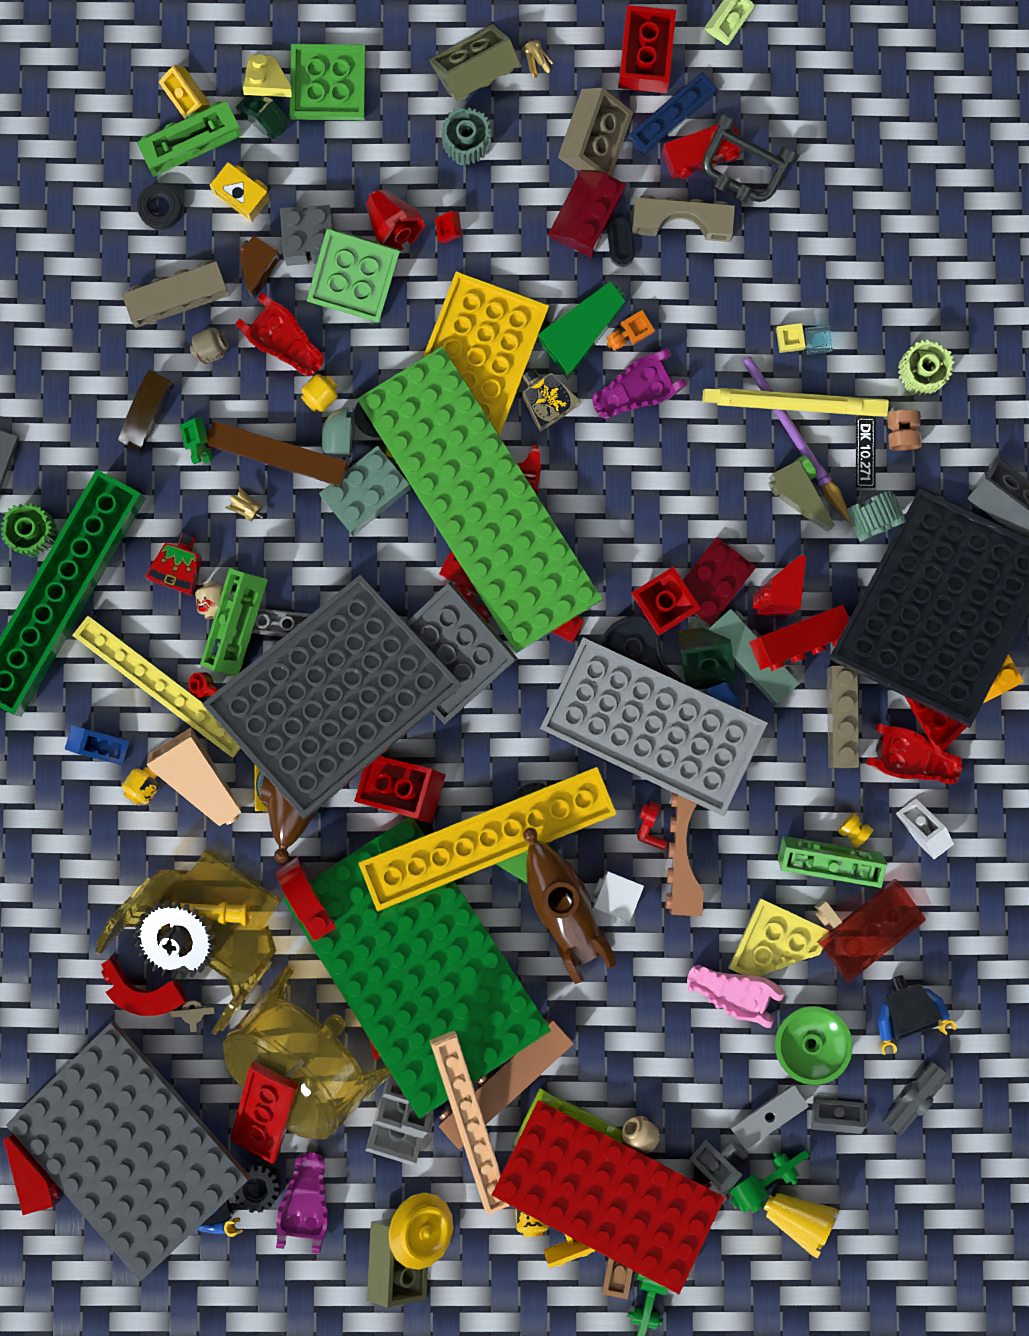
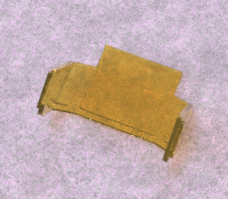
[95,849,281,1035]

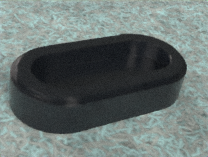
[607,216,635,267]

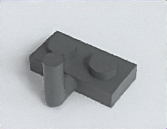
[689,1140,748,1194]

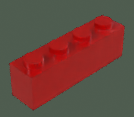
[749,605,849,671]

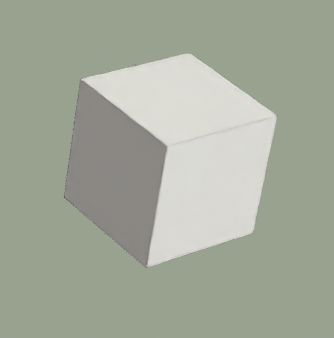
[592,871,644,922]

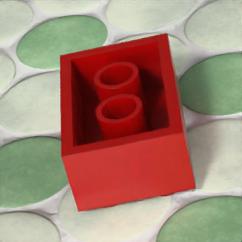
[618,5,676,93]

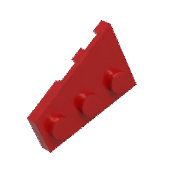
[904,696,967,755]

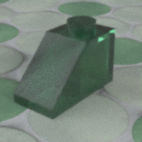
[235,95,290,139]

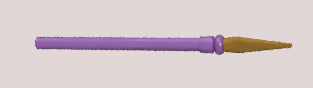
[743,356,852,526]

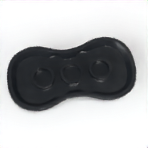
[602,615,684,684]

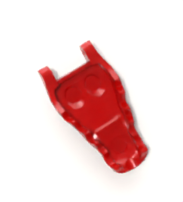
[235,292,324,376]
[866,723,963,784]

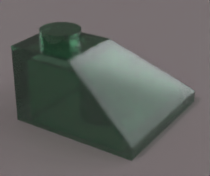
[677,627,736,688]

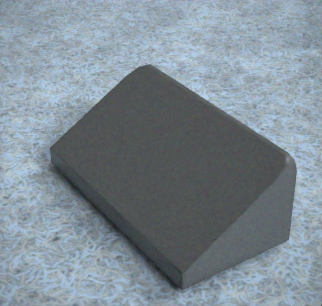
[811,1098,865,1134]

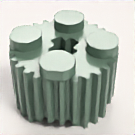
[441,107,491,166]
[847,490,906,542]

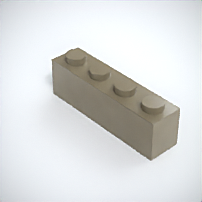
[122,261,230,328]
[827,666,859,768]

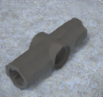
[882,1061,950,1136]

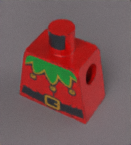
[145,533,202,597]

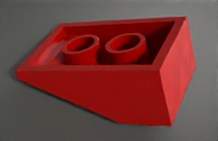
[354,756,446,823]

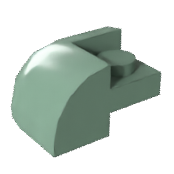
[321,407,355,460]

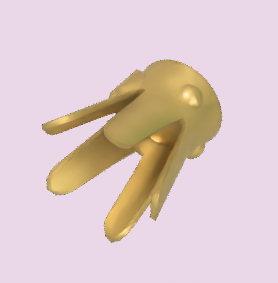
[522,39,554,78]
[225,486,263,522]

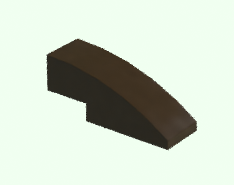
[118,370,174,453]

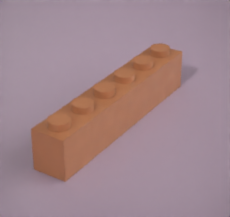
[438,1018,574,1149]

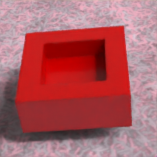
[435,211,462,243]

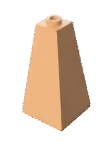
[147,727,241,826]

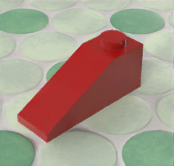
[3,1134,60,1215]

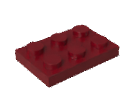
[683,537,756,627]

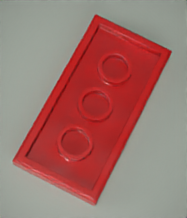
[230,1061,299,1164]

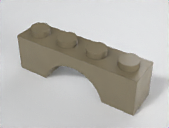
[632,195,735,242]

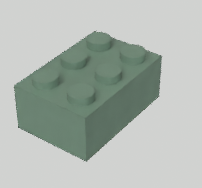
[319,446,411,536]

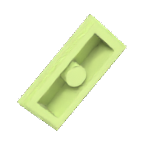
[704,0,755,45]

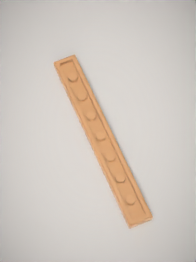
[430,1031,510,1215]

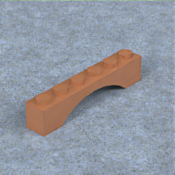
[665,792,704,917]

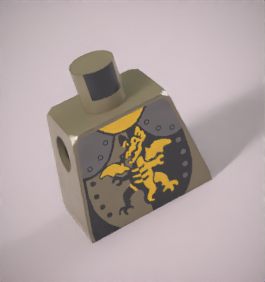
[522,368,580,433]

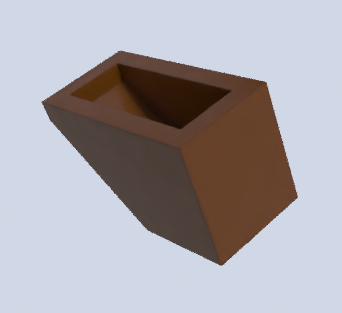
[239,236,281,299]

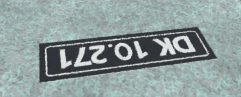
[856,417,876,488]

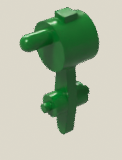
[729,1149,810,1214]
[627,1273,689,1336]

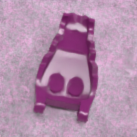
[592,348,687,419]
[276,1152,328,1254]

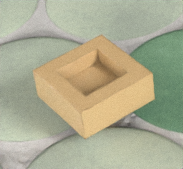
[814,900,842,928]

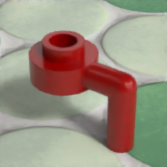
[188,672,219,698]
[637,801,668,851]

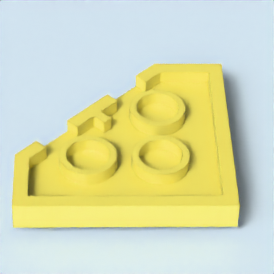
[728,898,830,977]

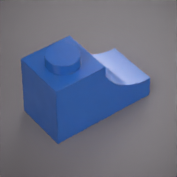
[65,725,129,765]

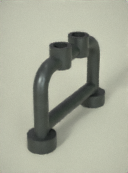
[702,113,800,203]

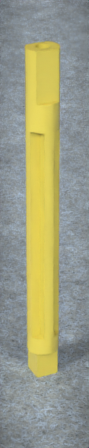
[702,388,889,417]

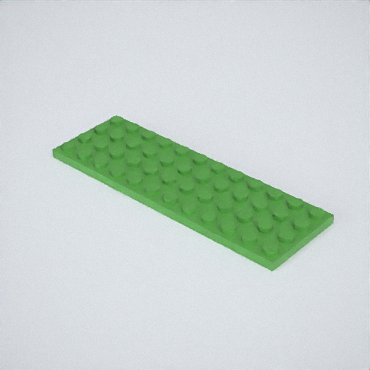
[357,347,602,654]

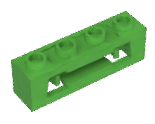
[136,100,243,177]
[200,568,267,676]
[778,836,887,888]

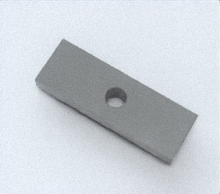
[251,609,311,637]
[730,1084,809,1150]

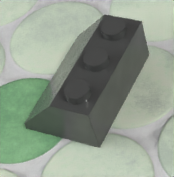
[967,457,1029,539]

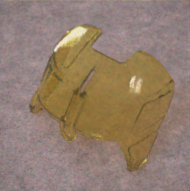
[223,965,391,1139]

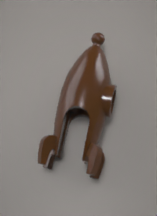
[261,776,316,863]
[523,827,616,984]

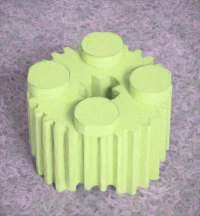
[898,339,954,395]

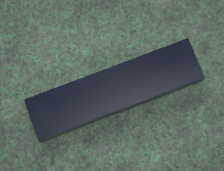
[628,72,718,156]

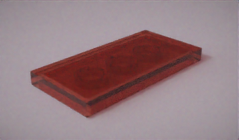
[817,879,926,983]

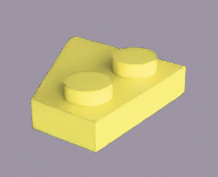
[243,54,292,97]

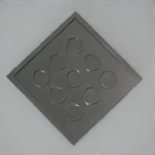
[405,582,518,725]

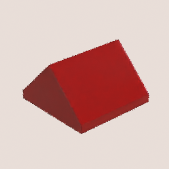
[631,566,701,636]

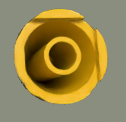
[764,1193,839,1258]

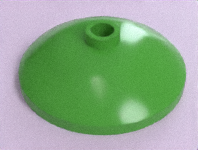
[775,1006,853,1085]

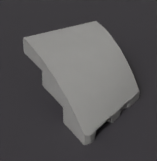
[365,1073,433,1166]

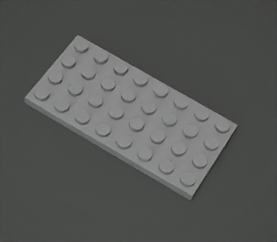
[540,637,768,816]

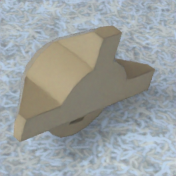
[170,1000,215,1032]

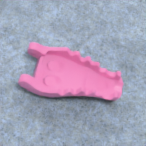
[687,965,785,1028]

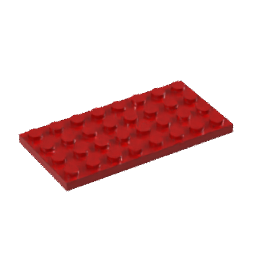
[491,1100,725,1295]

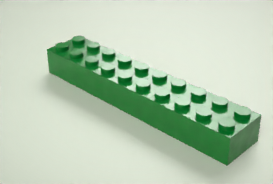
[0,469,146,717]

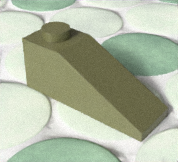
[769,460,835,531]

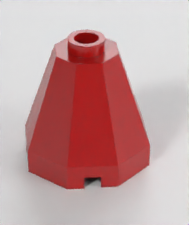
[365,190,425,251]

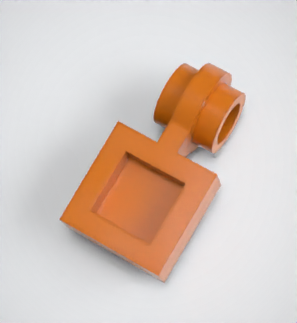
[606,310,655,351]

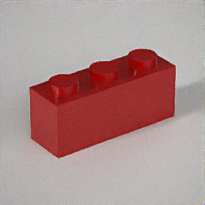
[662,119,743,179]

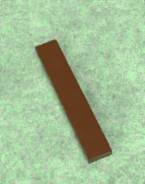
[205,421,350,487]

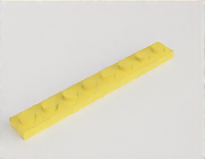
[72,616,241,758]

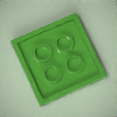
[290,44,366,120]
[307,227,400,323]

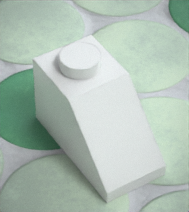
[896,799,954,859]

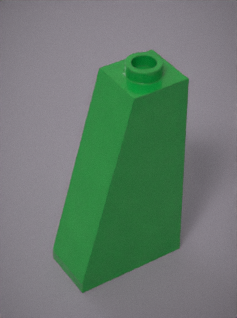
[538,281,626,379]

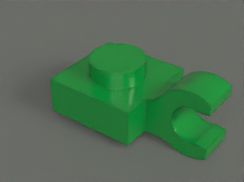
[180,418,212,464]

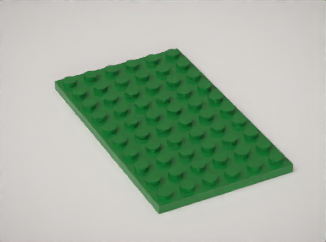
[282,817,551,1119]

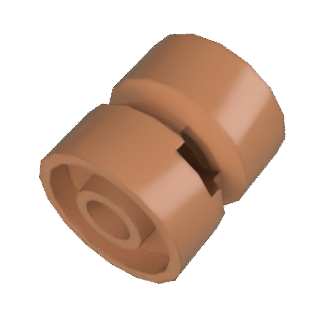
[887,410,922,451]

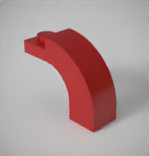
[276,856,336,941]
[101,957,189,1016]

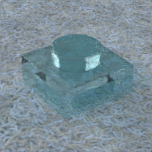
[804,325,833,355]

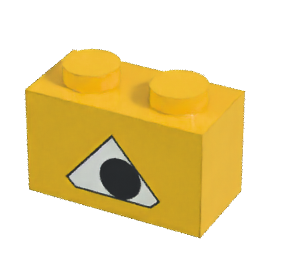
[210,162,270,222]

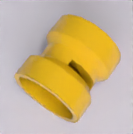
[837,813,873,848]

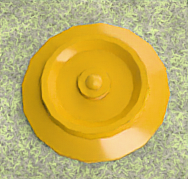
[388,1192,453,1270]

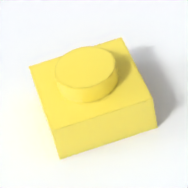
[776,323,806,353]

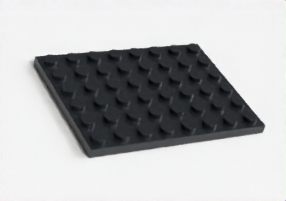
[829,489,1029,728]

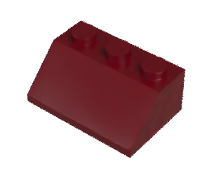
[548,170,626,258]

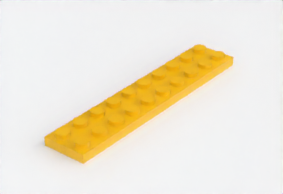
[359,767,617,911]

